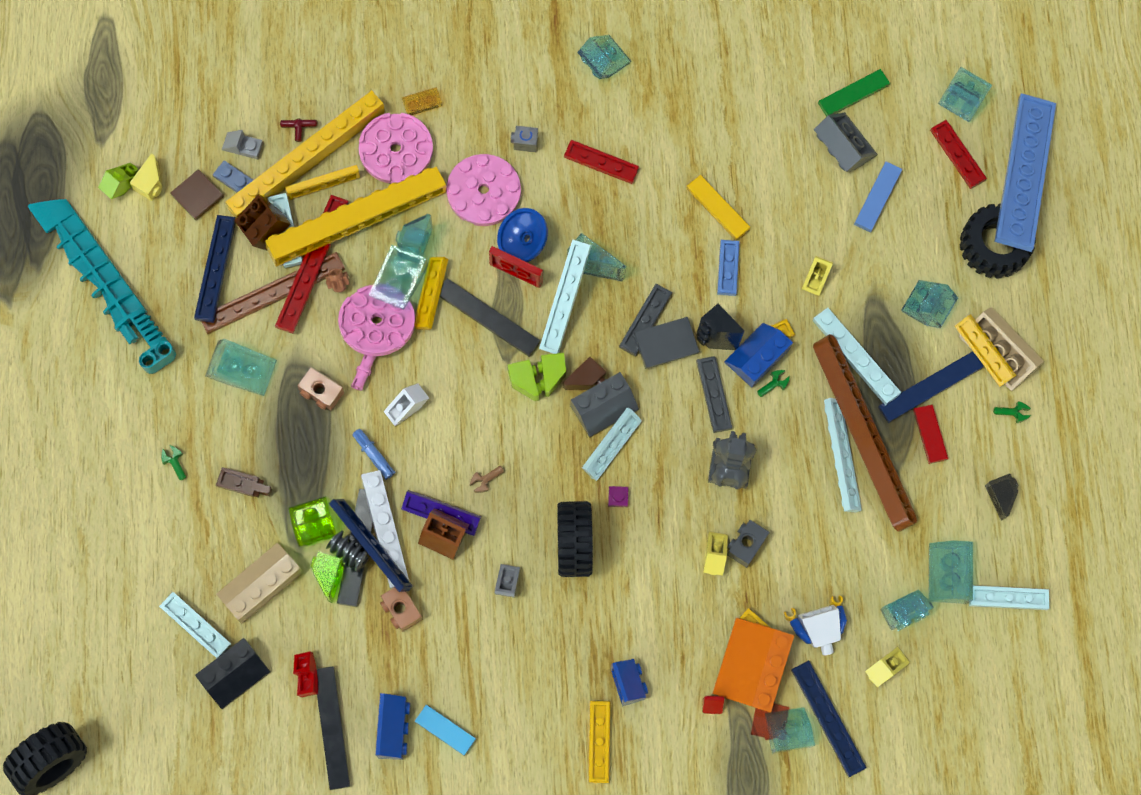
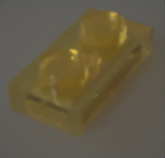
[402,87,443,116]

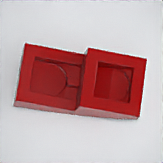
[293,651,318,697]

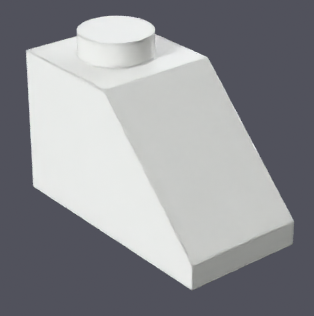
[384,384,429,426]

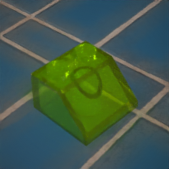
[288,496,337,547]
[310,552,344,603]

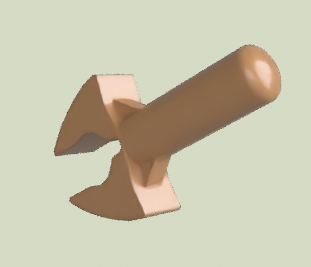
[470,466,504,493]

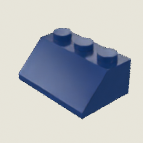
[724,323,793,388]
[375,693,410,760]

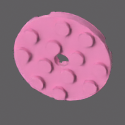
[359,113,433,184]
[446,154,521,226]
[338,285,415,356]

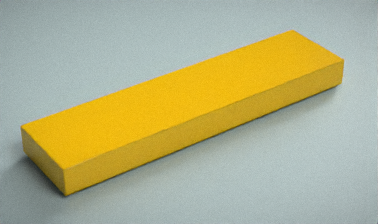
[285,165,360,200]
[686,175,750,241]
[414,257,448,330]
[954,314,1016,387]
[588,701,610,783]

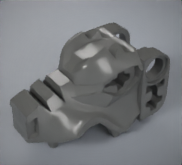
[708,431,757,489]

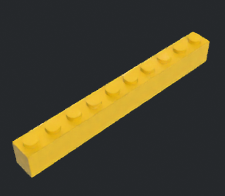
[225,90,385,218]
[265,166,446,267]

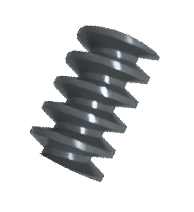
[326,530,370,572]

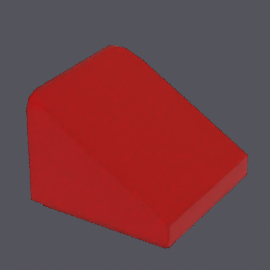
[702,696,724,714]

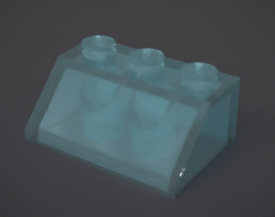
[929,540,973,604]

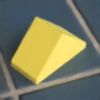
[802,256,833,296]

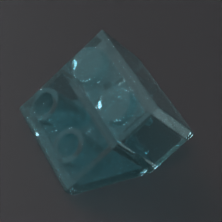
[938,67,992,122]
[901,280,958,328]
[880,590,934,631]

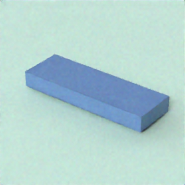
[717,240,740,296]

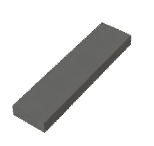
[619,284,672,357]
[696,356,732,433]

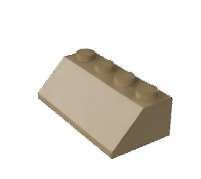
[959,307,1044,391]
[216,543,303,624]

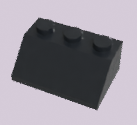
[696,303,744,350]
[195,638,271,709]

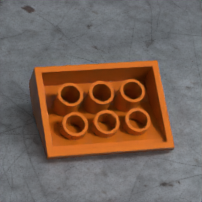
[712,618,794,713]

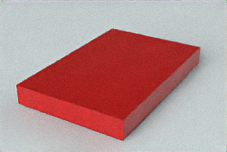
[489,246,543,288]

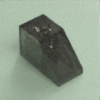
[985,474,1018,521]

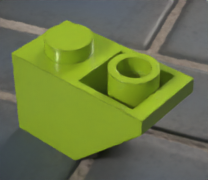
[98,163,139,199]
[538,353,566,397]
[507,360,542,401]

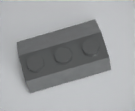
[814,112,878,172]
[570,372,639,438]

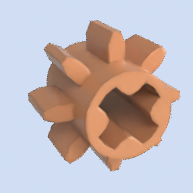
[325,269,350,292]

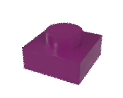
[608,486,628,507]

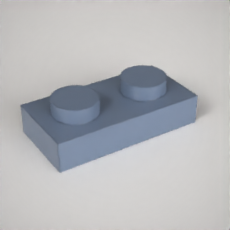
[213,161,253,193]

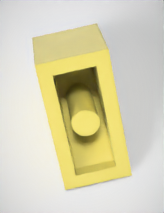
[130,154,162,201]
[703,532,728,576]
[865,647,910,687]

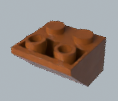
[418,508,469,560]

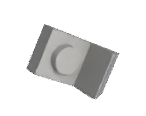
[222,130,263,160]
[494,564,520,598]

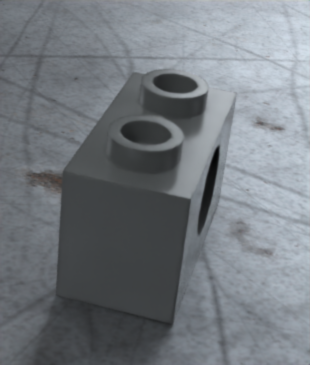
[727,520,770,568]

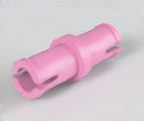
[351,354,376,391]

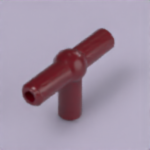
[280,118,318,142]

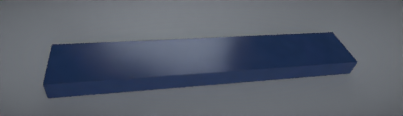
[194,215,236,323]
[878,351,984,423]
[329,499,413,592]
[791,660,867,778]

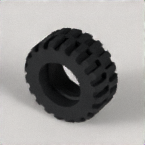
[960,203,1036,279]
[557,501,593,577]
[3,722,87,795]

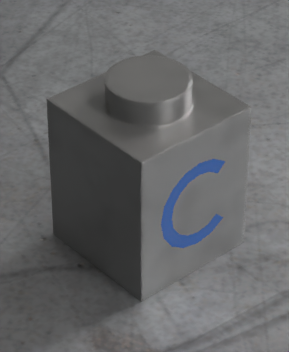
[511,126,538,152]

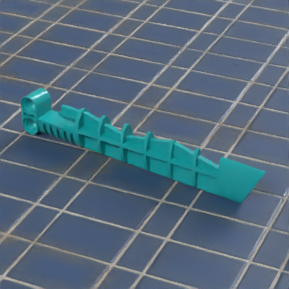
[28,199,176,374]

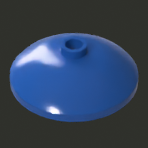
[497,208,548,262]

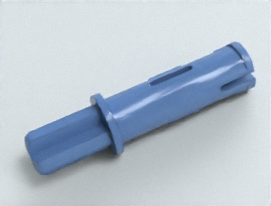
[352,429,396,480]

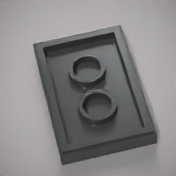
[633,317,699,369]

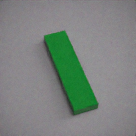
[818,69,890,117]

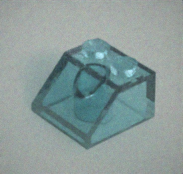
[577,35,631,79]
[395,214,433,262]
[765,707,815,754]

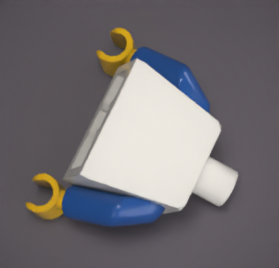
[784,595,847,655]

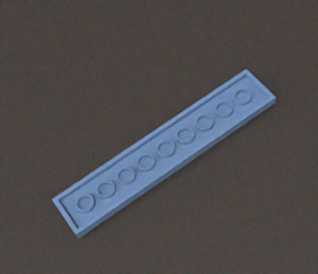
[994,93,1056,252]

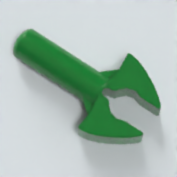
[757,370,790,397]
[993,401,1031,423]
[161,445,186,480]

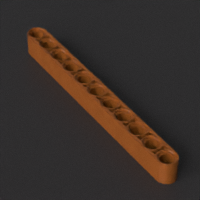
[813,334,917,532]

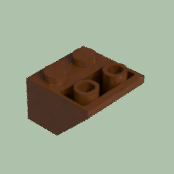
[234,194,291,251]

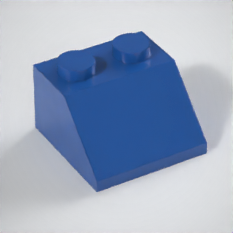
[610,659,648,707]

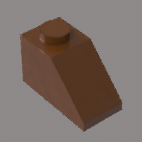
[563,357,606,390]

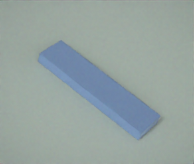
[854,162,902,233]

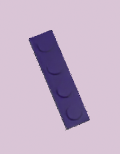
[401,490,481,536]

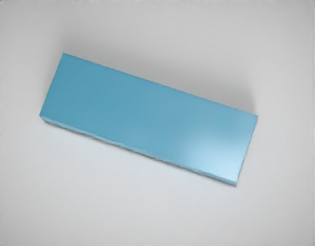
[415,705,476,756]

